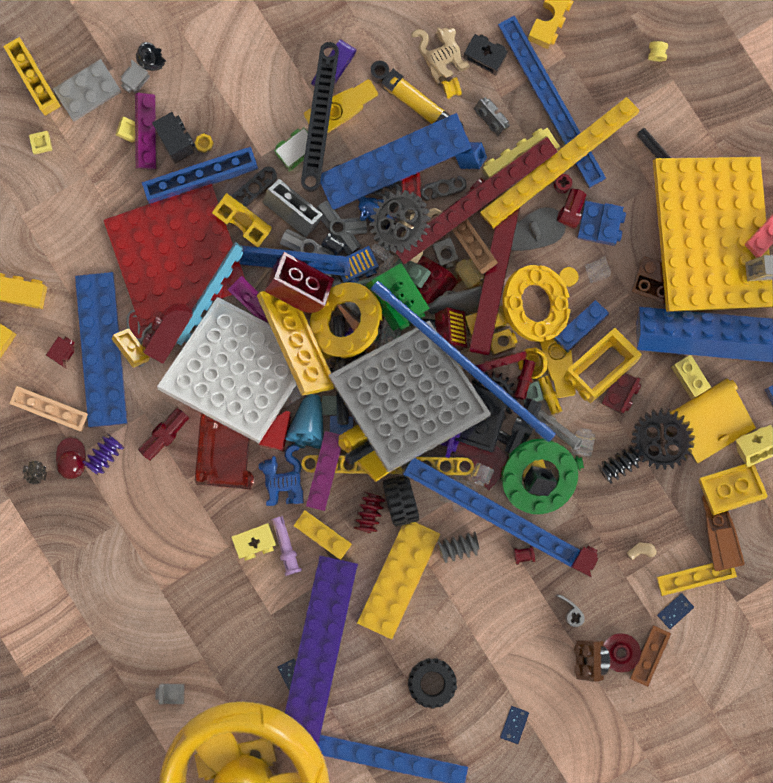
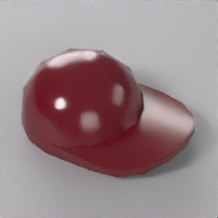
[56,437,86,479]

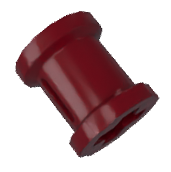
[554,174,572,194]
[513,545,535,565]

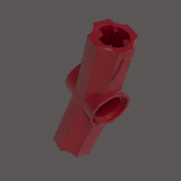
[138,407,190,461]

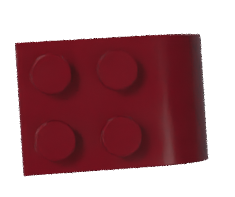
[265,252,334,313]
[142,304,193,364]

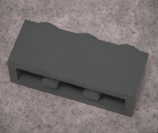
[262,179,323,237]

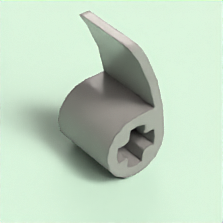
[556,594,585,627]

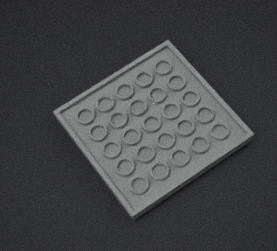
[329,321,490,473]

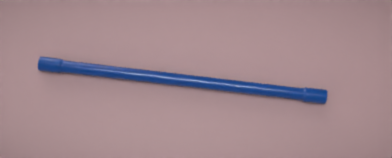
[371,281,556,443]

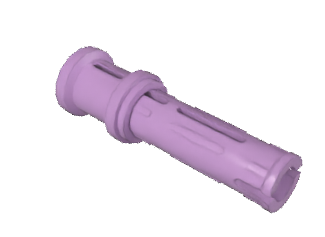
[271,516,302,576]

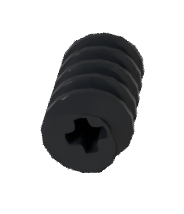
[598,445,641,484]

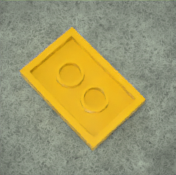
[698,464,768,515]

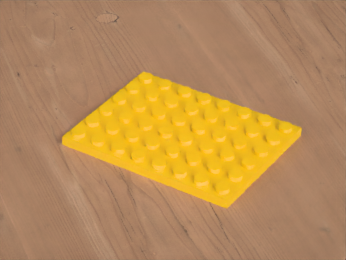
[653,157,773,312]

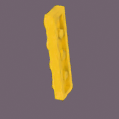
[656,563,737,596]

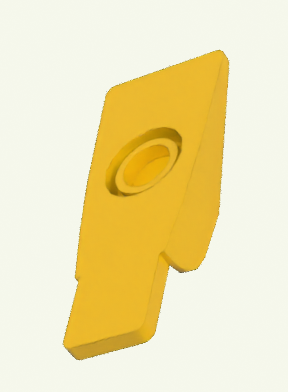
[304,79,378,133]
[540,324,576,398]

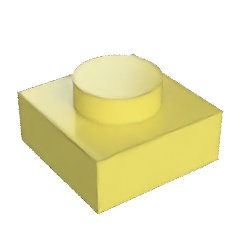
[115,116,135,143]
[29,131,53,155]

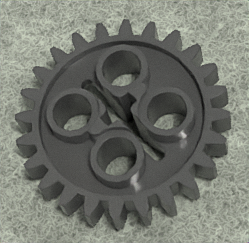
[370,190,431,253]

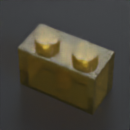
[454,259,484,291]

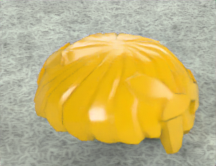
[518,347,548,379]

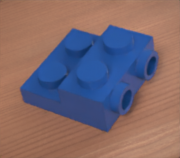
[577,201,626,246]

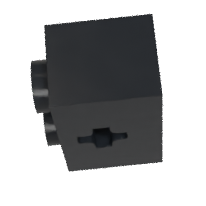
[463,34,508,76]

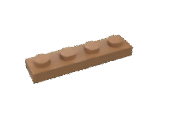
[452,218,498,274]

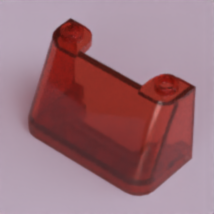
[195,413,254,490]

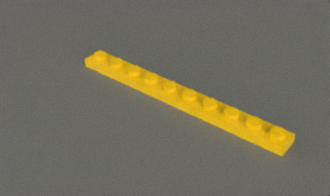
[480,97,639,228]

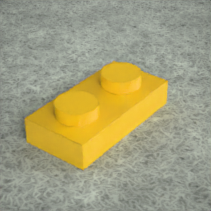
[112,328,150,368]

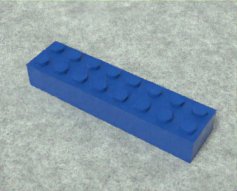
[636,307,773,362]

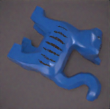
[258,444,304,506]

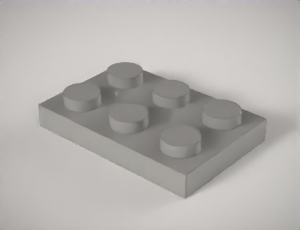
[53,59,121,122]

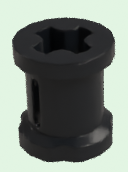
[321,232,346,256]

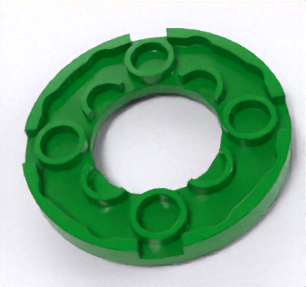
[501,439,578,514]

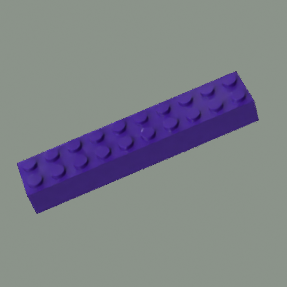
[277,556,358,750]

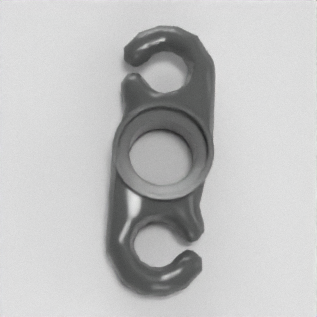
[421,176,467,201]

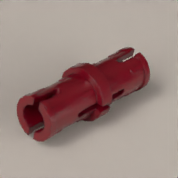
[514,359,536,400]

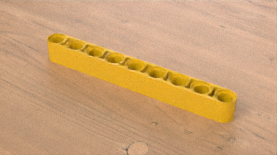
[301,455,474,476]

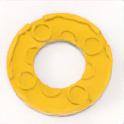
[502,265,570,342]
[310,282,382,358]

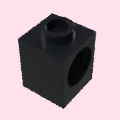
[523,466,557,496]

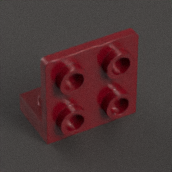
[416,256,458,305]

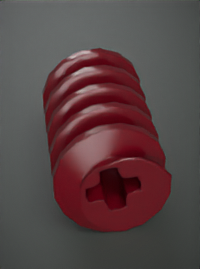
[353,491,386,534]

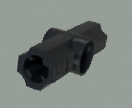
[505,398,542,454]

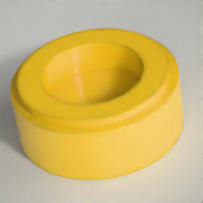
[559,267,578,287]

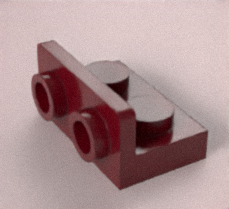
[601,373,642,414]

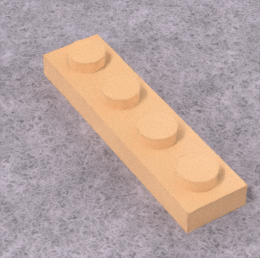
[9,386,88,432]

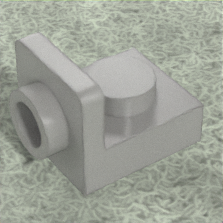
[155,683,185,704]

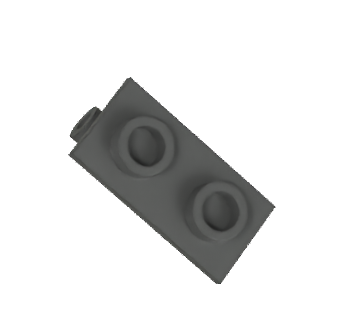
[473,97,510,137]

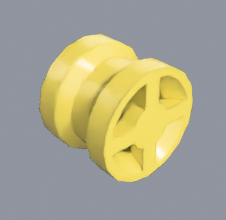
[648,41,668,62]

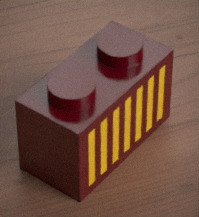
[435,307,467,351]

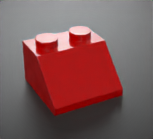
[259,411,292,452]

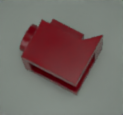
[46,336,75,369]
[571,545,599,578]

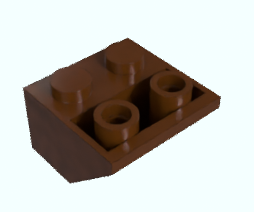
[631,256,666,304]

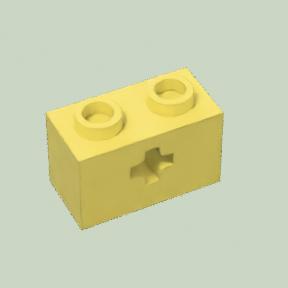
[671,355,711,399]
[736,425,773,467]
[232,523,277,561]

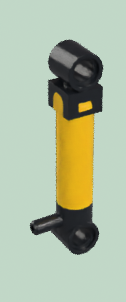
[371,60,464,128]

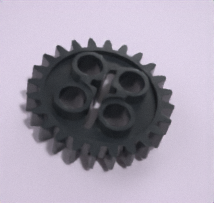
[631,408,695,470]

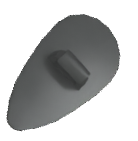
[511,207,566,251]

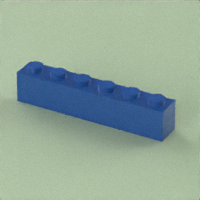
[142,147,258,204]

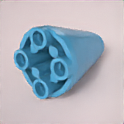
[285,394,324,449]

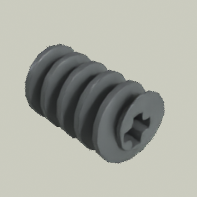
[437,531,480,563]

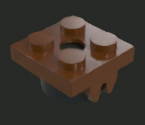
[574,640,610,682]

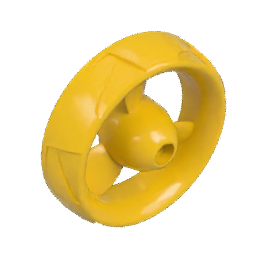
[159,702,329,783]

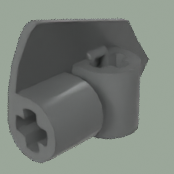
[427,286,482,315]

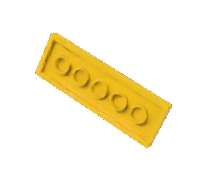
[257,291,335,395]
[357,522,440,640]

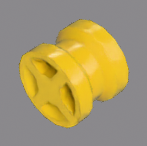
[442,77,462,99]

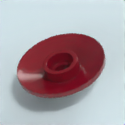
[603,633,641,673]

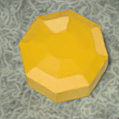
[194,133,214,154]

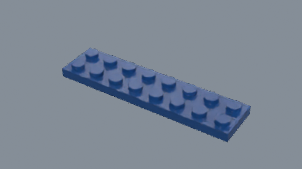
[320,113,472,210]
[75,272,128,428]

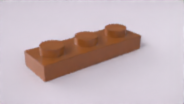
[629,625,672,687]

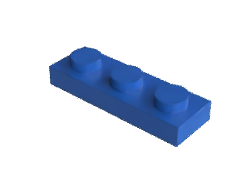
[554,300,609,353]

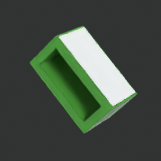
[274,128,308,172]

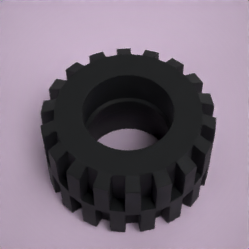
[382,475,419,527]
[408,658,457,709]

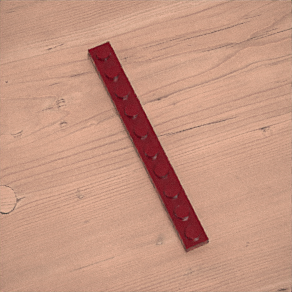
[396,136,558,264]

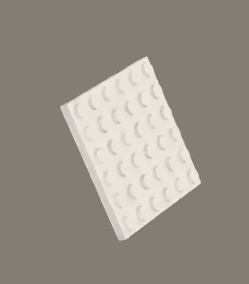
[157,297,297,443]

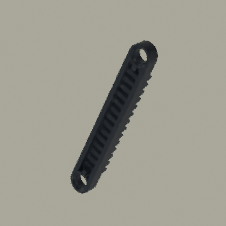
[301,42,339,192]

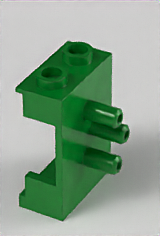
[365,263,430,331]

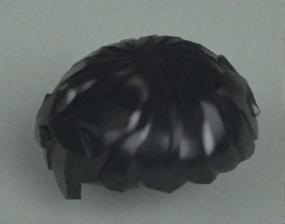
[136,42,166,71]

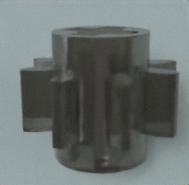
[22,461,47,485]

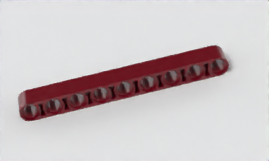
[470,208,520,356]

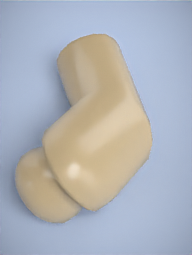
[627,542,657,560]

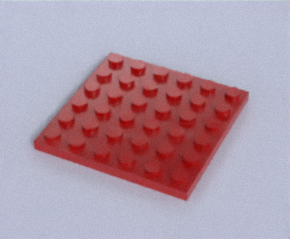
[103,184,246,327]

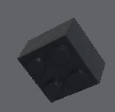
[152,112,195,164]

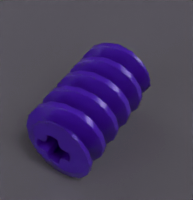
[82,433,124,476]

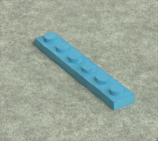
[176,242,243,346]

